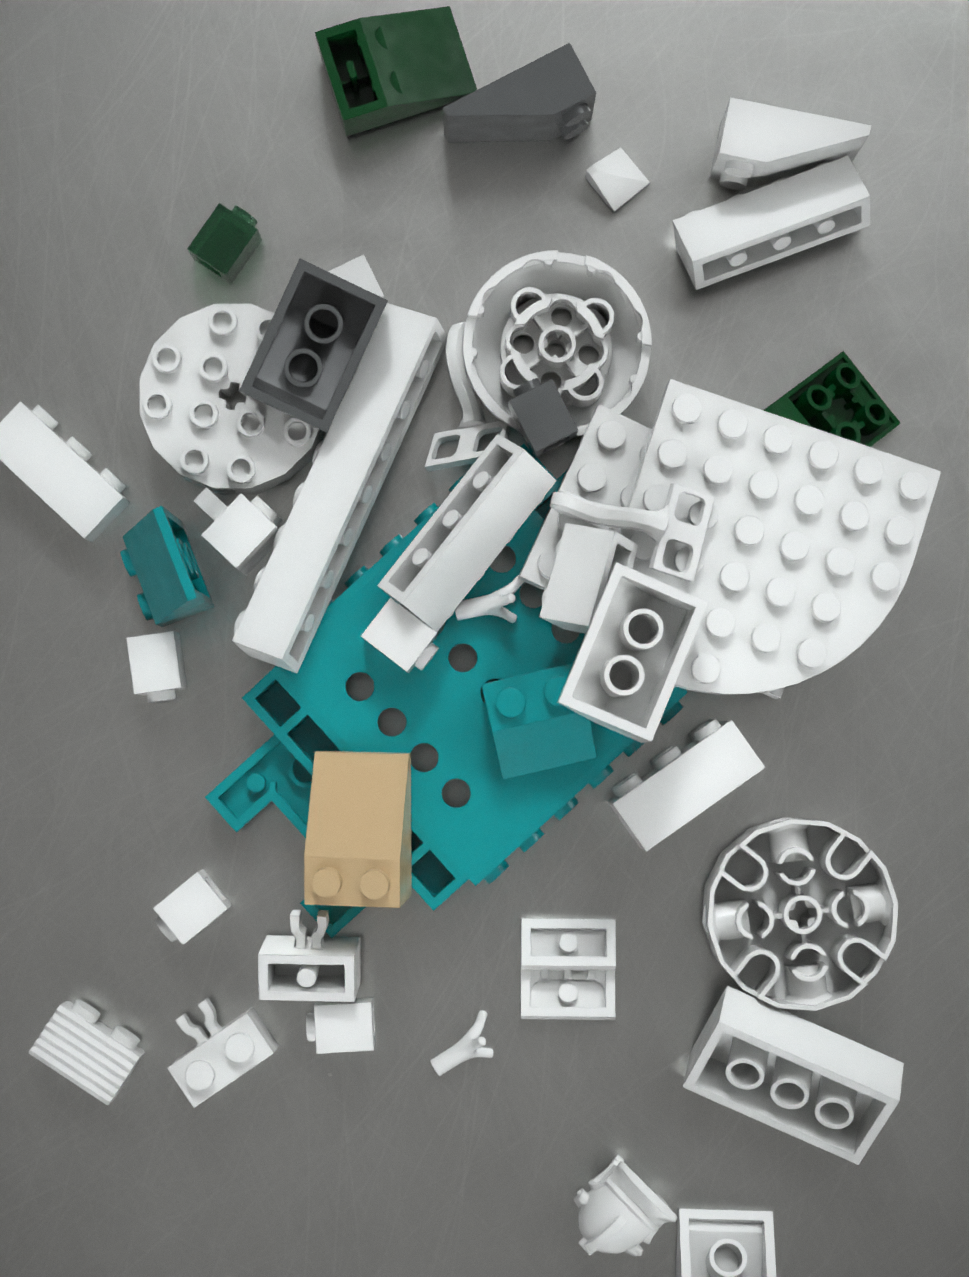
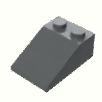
[443,43,596,143]
[239,258,388,432]

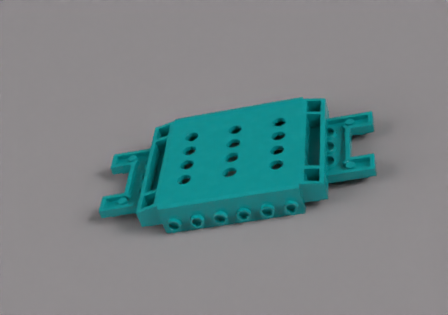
[205,444,688,938]

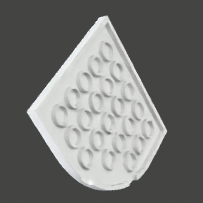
[619,379,941,695]

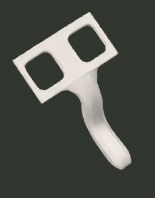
[425,321,511,472]
[550,483,715,582]

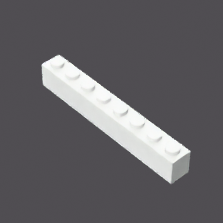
[232,303,447,673]

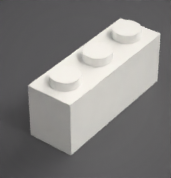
[0,401,131,543]

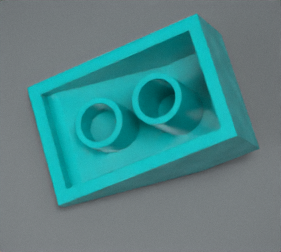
[120,506,215,627]

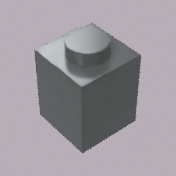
[508,378,578,458]

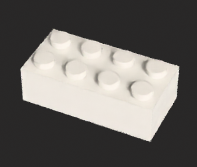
[682,985,904,1165]

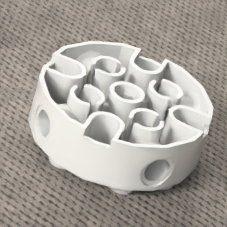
[140,303,325,495]
[702,817,898,1011]

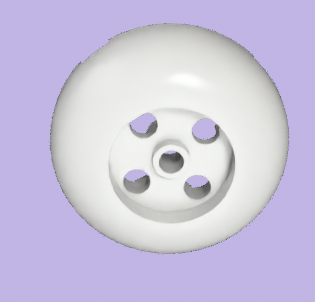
[463,250,652,438]

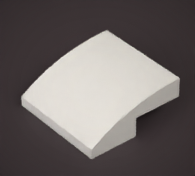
[521,919,616,1020]

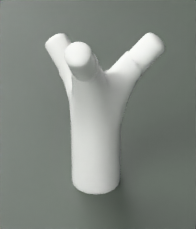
[455,575,525,623]
[430,1010,494,1076]

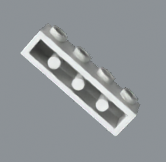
[673,156,870,290]
[377,434,557,632]

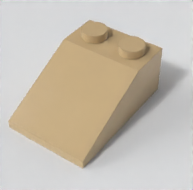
[304,751,412,908]

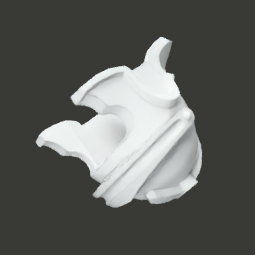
[574,1154,678,1256]

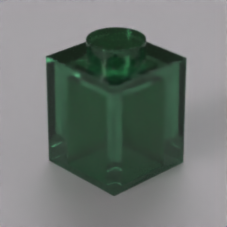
[187,203,262,285]

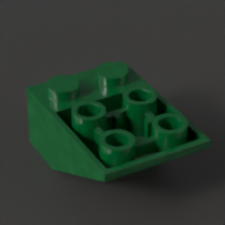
[315,6,477,136]
[764,351,901,447]

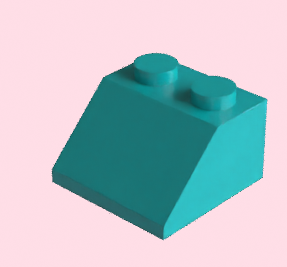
[481,663,597,779]

